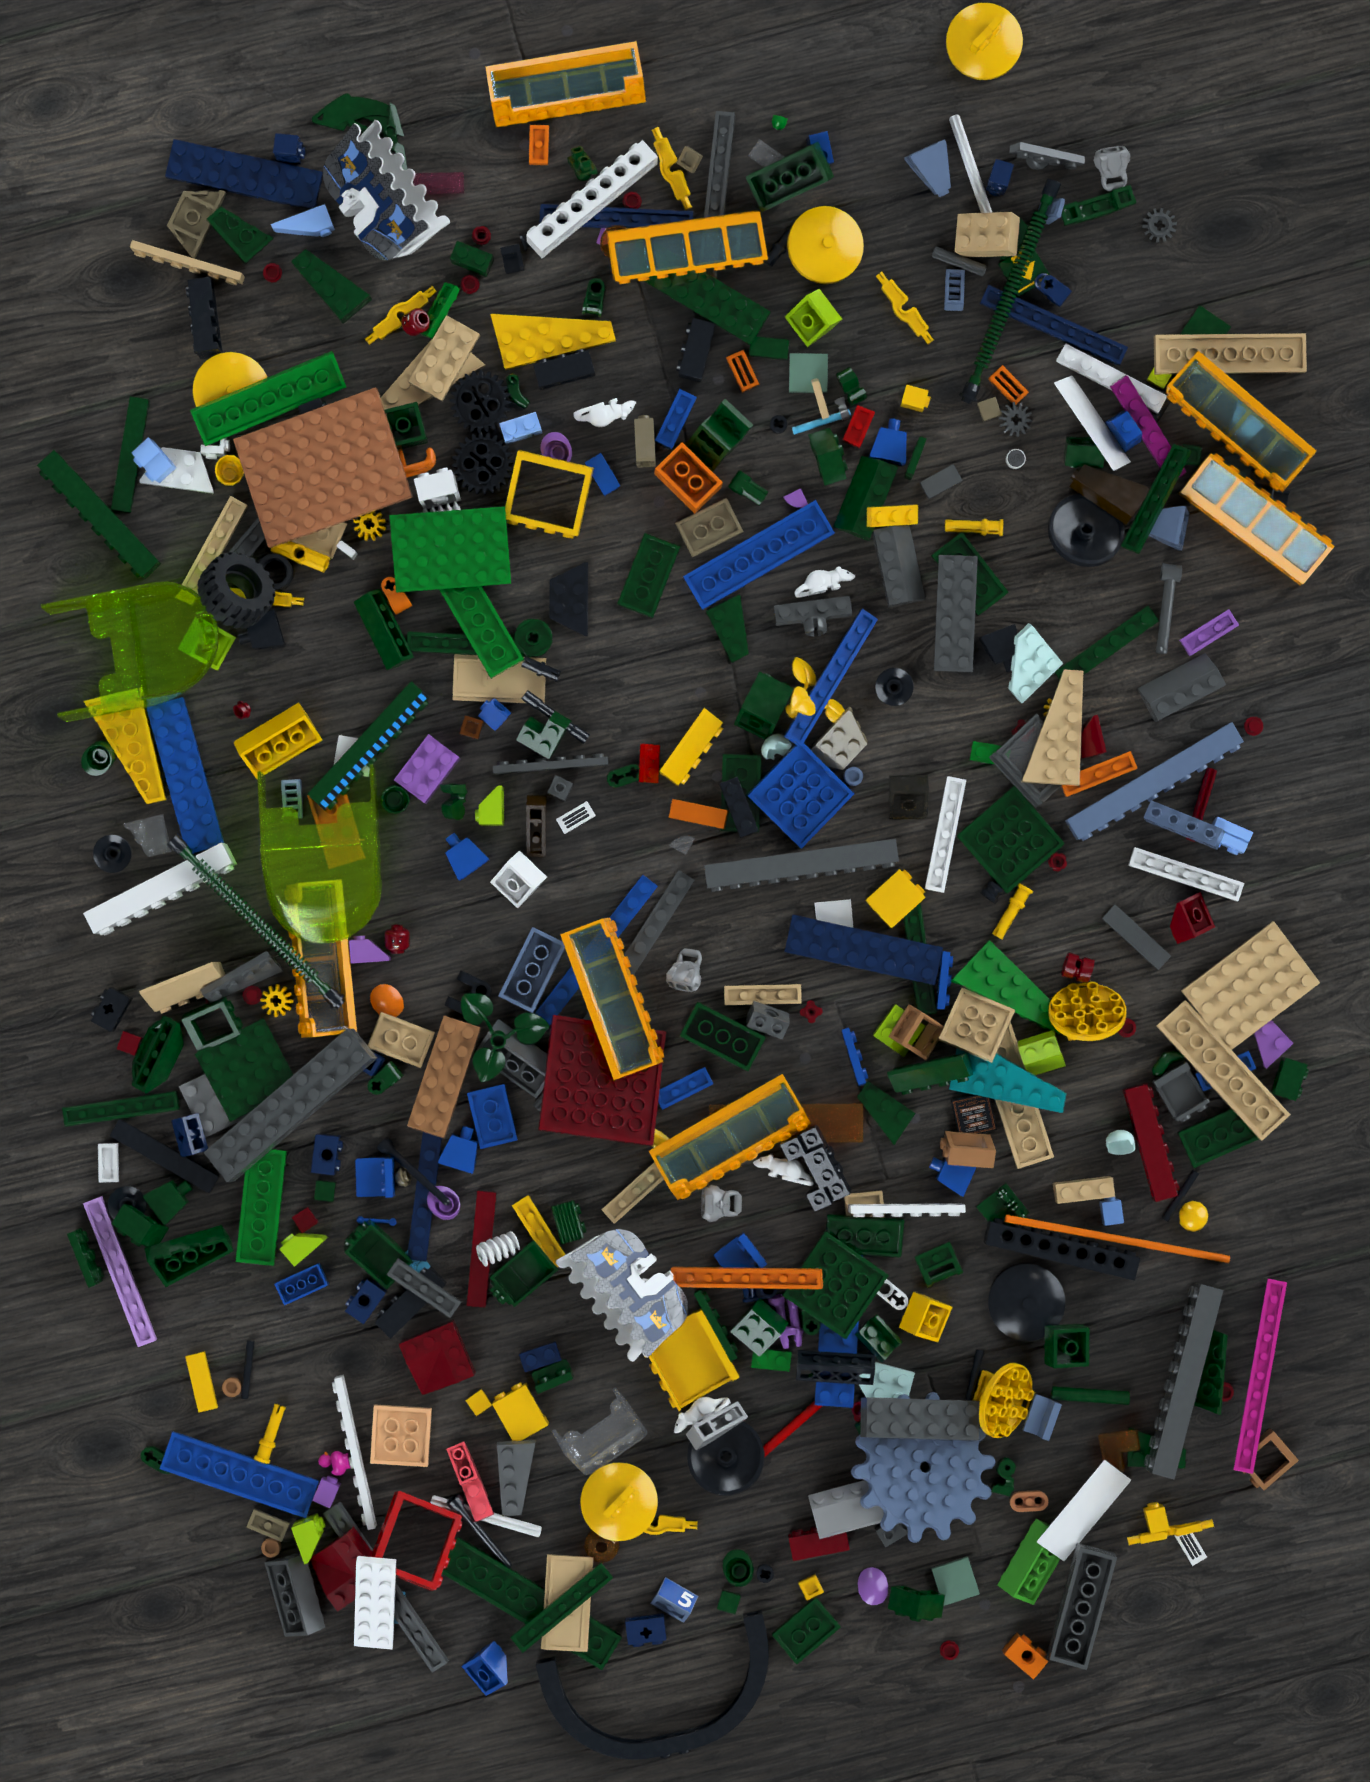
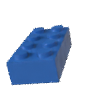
[274,1263,329,1306]

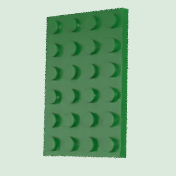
[389,506,511,593]

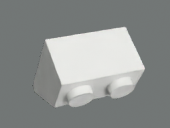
[490,851,547,908]

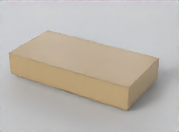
[811,378,829,420]

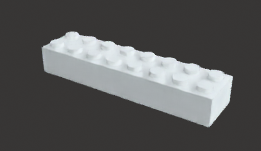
[83,843,237,936]

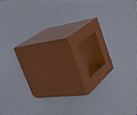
[460,715,485,739]

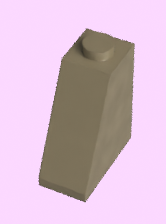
[634,415,656,468]

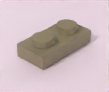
[246,1508,290,1542]

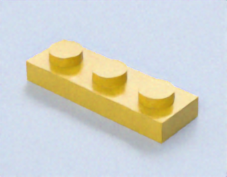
[867,504,918,527]

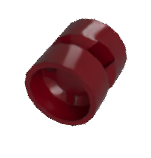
[1061,952,1095,984]

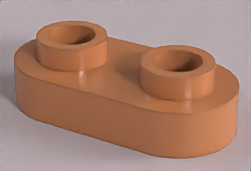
[1009,1490,1048,1512]

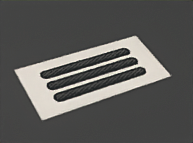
[556,801,596,834]
[1174,1533,1207,1566]

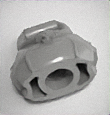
[1093,146,1130,191]
[666,948,702,992]
[701,1185,742,1222]

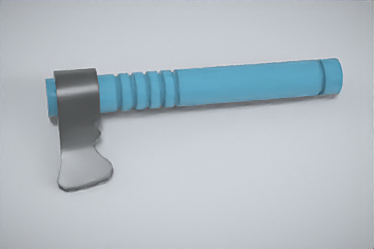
[792,397,851,435]

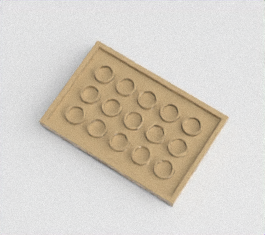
[1181,921,1320,1050]

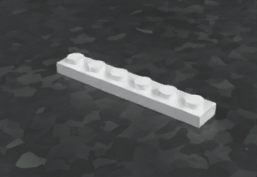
[1056,343,1167,414]
[925,776,966,893]
[1128,847,1244,901]
[848,1203,965,1217]

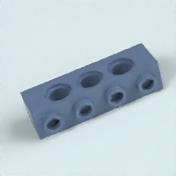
[1144,800,1225,850]

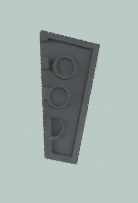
[200,951,283,1003]
[497,1440,536,1516]

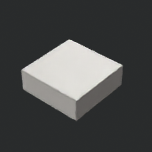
[337,541,358,560]

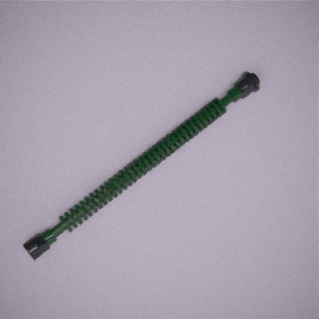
[959,179,1061,405]
[166,834,345,1009]

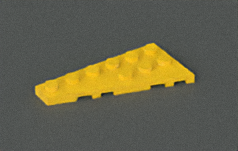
[490,314,616,370]
[83,688,166,804]

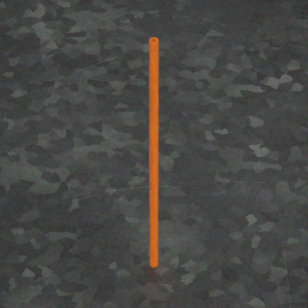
[1005,1215,1230,1263]

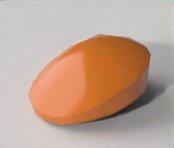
[370,984,404,1017]

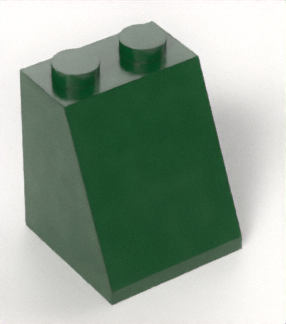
[734,671,794,740]

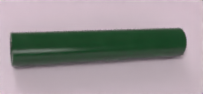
[1051,1386,1130,1405]

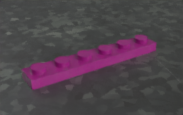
[1110,375,1186,477]

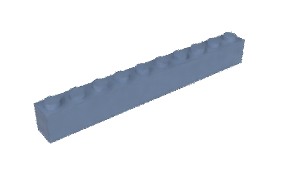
[1065,722,1244,841]

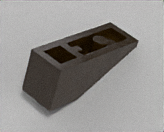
[526,795,547,857]

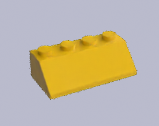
[233,702,322,779]
[660,708,724,786]

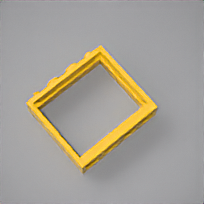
[505,450,594,539]

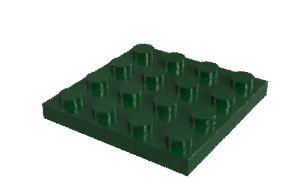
[956,786,1065,894]
[195,1018,293,1122]
[782,1231,889,1339]

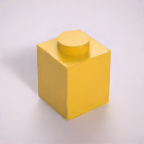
[900,385,931,412]
[1143,1502,1170,1534]

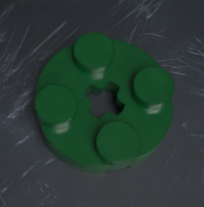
[514,619,553,657]

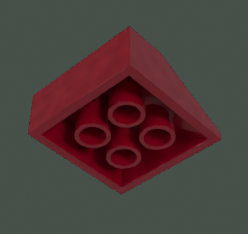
[399,1319,476,1395]
[310,1527,372,1612]

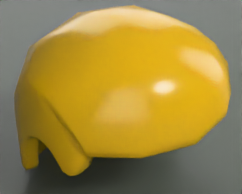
[215,455,244,486]
[1179,1201,1208,1232]

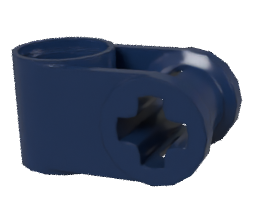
[1034,273,1072,307]
[742,1288,777,1302]

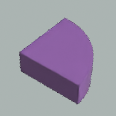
[783,489,808,508]

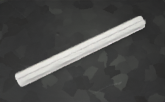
[949,115,992,213]
[430,1495,542,1537]

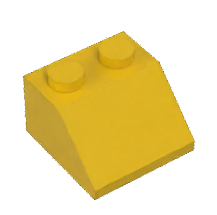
[899,1292,953,1342]

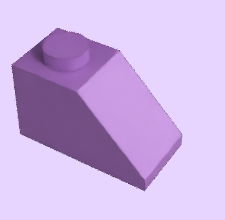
[349,936,391,964]

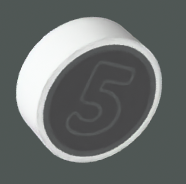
[1006,449,1026,469]

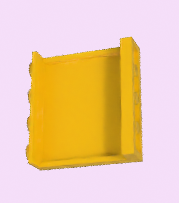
[642,1308,739,1411]

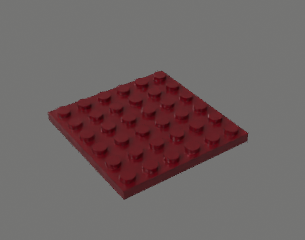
[538,1015,666,1146]

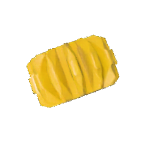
[354,511,386,541]
[260,984,294,1017]

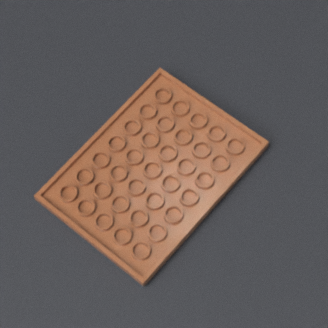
[233,387,413,548]

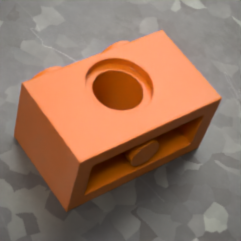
[1002,1633,1048,1680]

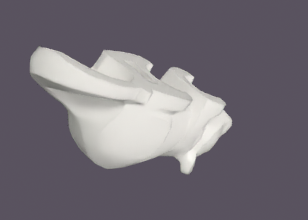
[573,398,636,427]
[794,566,855,598]
[753,1154,814,1186]
[674,1397,731,1433]

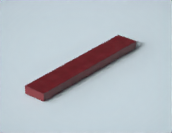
[467,1190,497,1308]

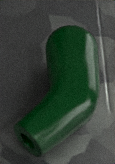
[506,374,530,409]
[1152,1051,1184,1077]

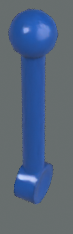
[356,1216,397,1226]

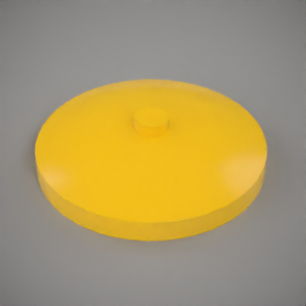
[787,206,864,284]
[192,352,267,407]

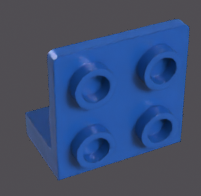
[355,1157,395,1198]
[714,1232,767,1268]

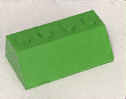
[997,1519,1060,1605]

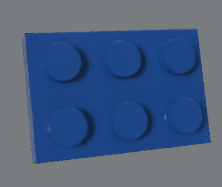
[467,1084,518,1149]

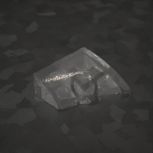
[124,815,172,857]

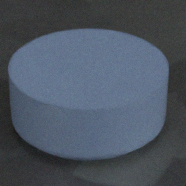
[844,767,863,786]

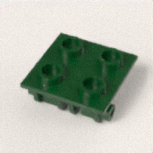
[976,1183,1030,1234]

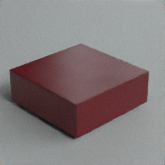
[117,1031,142,1056]
[292,1206,319,1233]

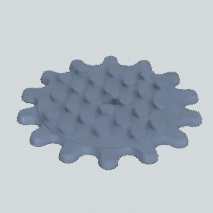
[851,1392,996,1543]

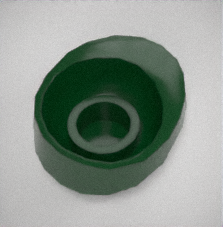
[81,741,115,776]
[722,1549,754,1587]

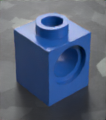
[478,698,511,731]

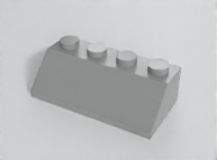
[808,1480,884,1539]

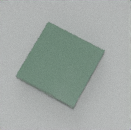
[789,353,828,393]
[931,1556,980,1606]

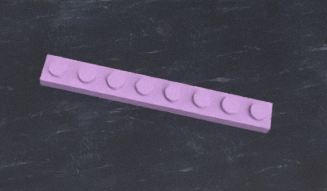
[83,1196,157,1347]

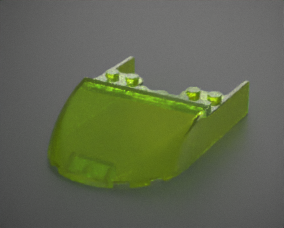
[41,582,219,722]
[257,764,382,943]

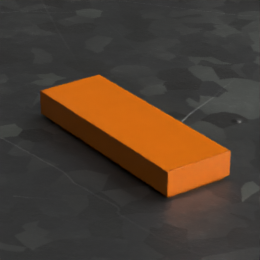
[669,799,729,829]

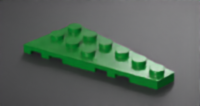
[951,940,1060,1035]

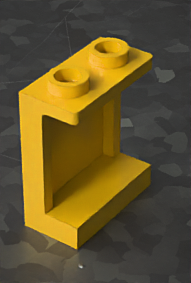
[865,869,926,929]
[492,1382,549,1441]

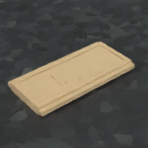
[453,654,546,703]
[541,1554,593,1652]

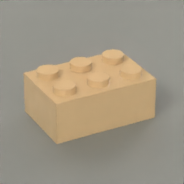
[955,212,1020,257]

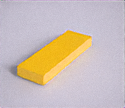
[185,1351,218,1413]

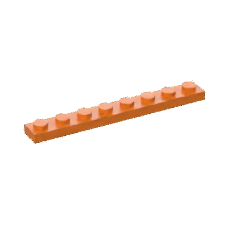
[671,1267,823,1289]

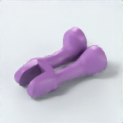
[767,1294,804,1349]

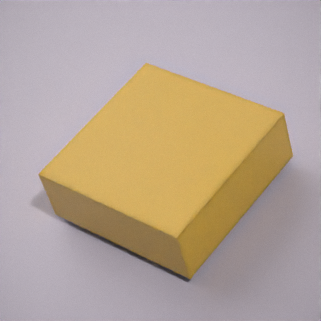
[465,1389,492,1416]
[798,1574,824,1600]

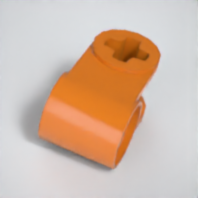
[381,577,412,615]

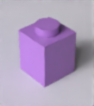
[312,1475,341,1508]

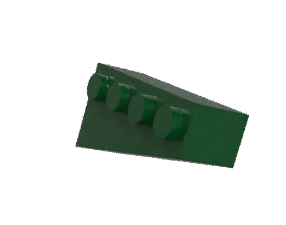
[291,249,372,324]
[144,1225,234,1287]

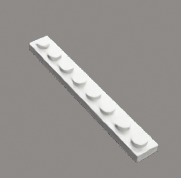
[332,1375,377,1530]

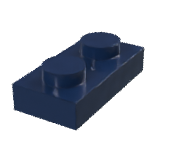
[519,1341,562,1372]

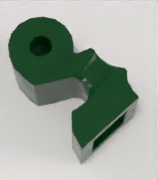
[836,367,867,407]
[440,783,468,820]
[990,1457,1016,1496]

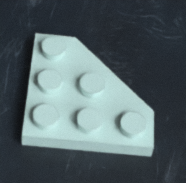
[1008,623,1063,703]
[859,1362,915,1398]

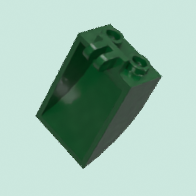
[344,1219,413,1290]
[490,1240,559,1307]

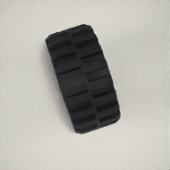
[198,552,275,628]

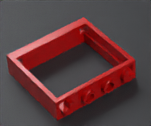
[371,1491,463,1591]

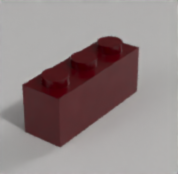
[788,1526,850,1561]

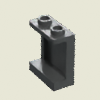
[1151,1062,1210,1122]

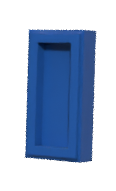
[585,453,621,496]

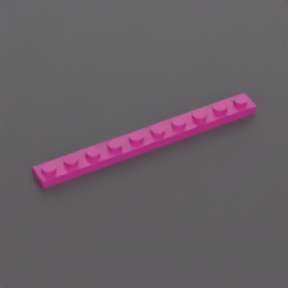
[1233,1279,1287,1474]

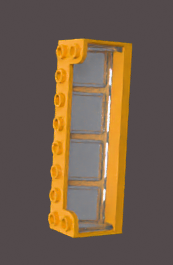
[285,879,357,1038]

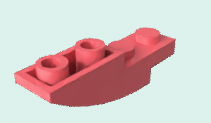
[446,1442,494,1522]

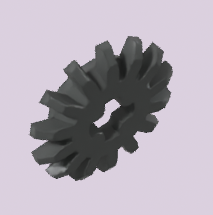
[1142,208,1177,242]
[999,402,1033,437]

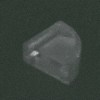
[669,836,695,855]

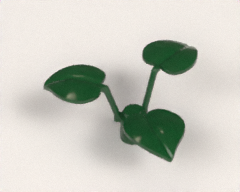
[461,993,549,1082]

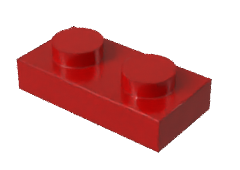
[842,405,875,448]
[639,744,660,783]

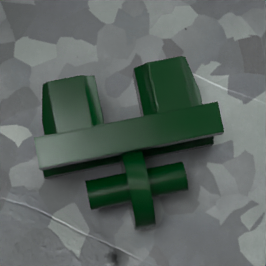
[567,146,598,181]

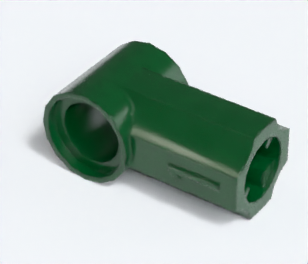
[728,470,768,506]

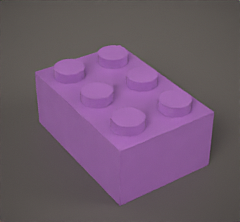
[394,734,461,804]

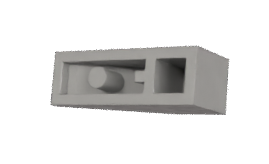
[686,1401,748,1450]

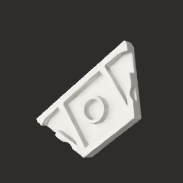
[140,447,214,494]

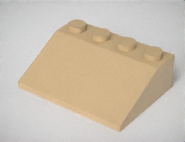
[139,962,226,1014]

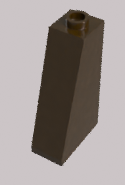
[1070,465,1150,525]

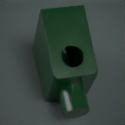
[143,1180,192,1225]

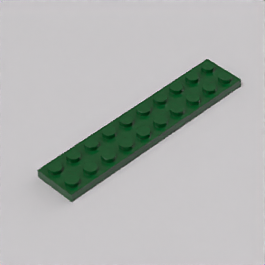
[442,1536,622,1670]

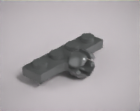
[1009,142,1085,170]
[774,596,852,637]

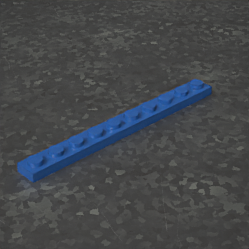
[535,875,658,1026]

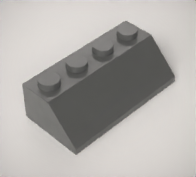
[872,525,925,607]
[1137,653,1226,722]
[474,1019,547,1098]
[264,1553,325,1637]

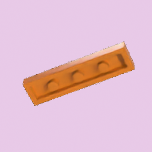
[1061,751,1138,797]

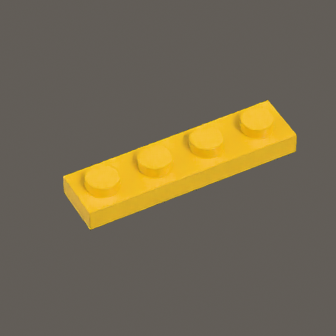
[512,1195,566,1268]

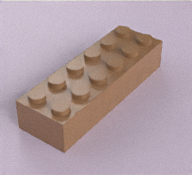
[407,1016,481,1139]

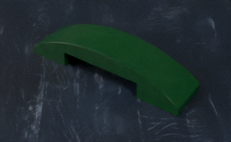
[1061,185,1136,226]

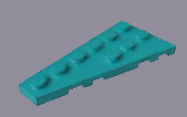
[949,1048,1067,1113]

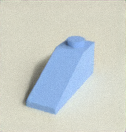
[271,204,335,237]

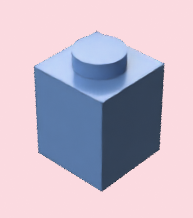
[1099,1197,1124,1226]

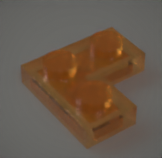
[1098,1430,1141,1472]

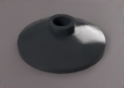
[875,668,914,706]
[93,835,132,873]
[108,1186,147,1219]

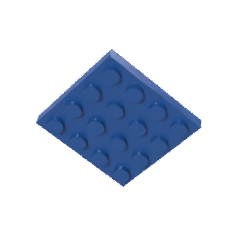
[747,743,854,849]

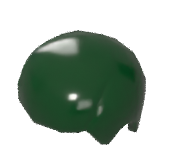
[380,785,410,814]

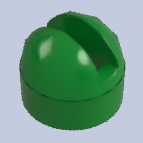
[772,115,788,130]

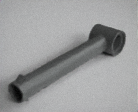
[1156,563,1182,654]

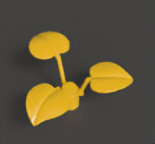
[785,657,845,723]

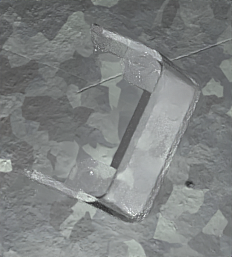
[552,1387,647,1475]

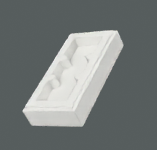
[98,1143,119,1182]

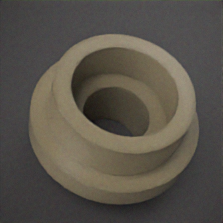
[395,1167,412,1187]

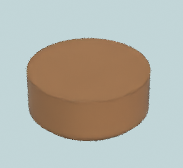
[222,1377,242,1397]
[261,1537,281,1558]

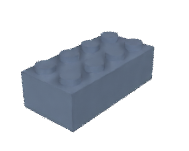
[498,927,565,1013]

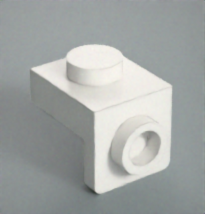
[200,437,230,459]

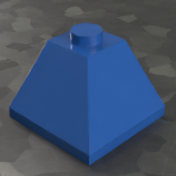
[461,1641,508,1696]

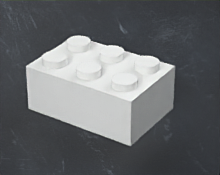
[414,468,461,509]

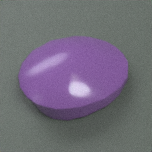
[540,432,572,462]
[427,1186,460,1220]
[858,1567,888,1605]

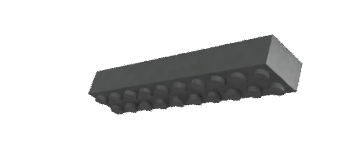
[704,839,899,892]
[204,1028,377,1182]
[1144,1282,1224,1480]

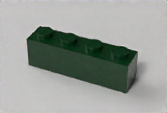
[354,589,414,670]

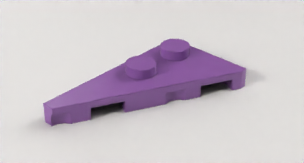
[1253,1020,1293,1069]

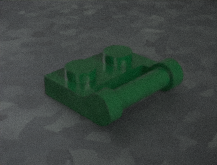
[914,1241,963,1288]

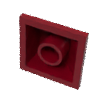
[1080,715,1106,759]
[1170,892,1215,944]

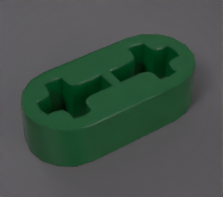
[607,764,639,788]
[141,1446,170,1474]

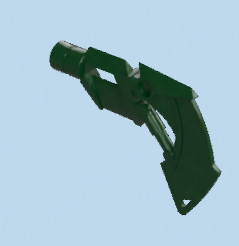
[312,93,408,170]

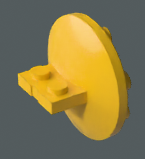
[946,3,1023,80]
[1049,981,1126,1041]
[973,1363,1034,1438]
[581,1462,658,1541]

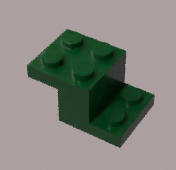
[686,399,753,472]

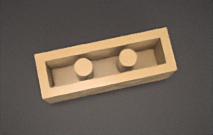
[1053,1176,1115,1204]

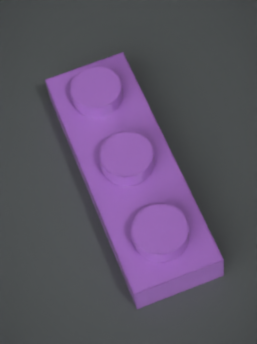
[1179,609,1239,656]

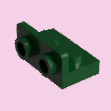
[855,1314,902,1362]
[532,1359,574,1394]

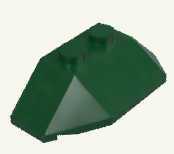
[132,1016,184,1093]

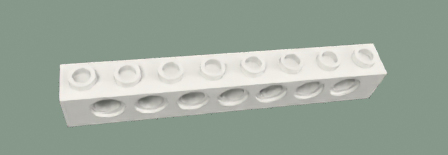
[526,140,658,258]

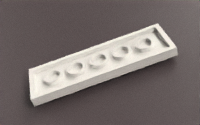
[354,1556,396,1649]

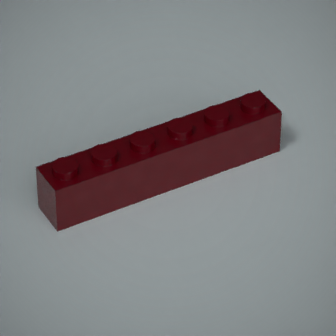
[1122,1083,1179,1202]

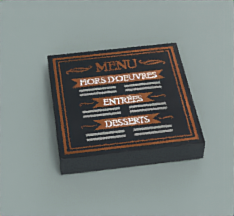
[951,1095,997,1134]

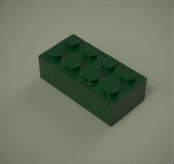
[746,141,834,212]
[680,1002,766,1071]

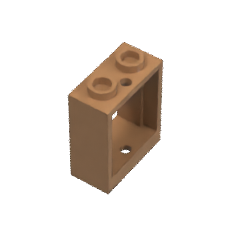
[889,1004,944,1060]
[940,1131,996,1168]
[1243,1428,1299,1490]

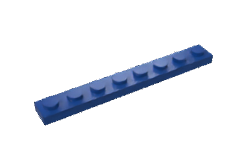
[784,609,878,747]

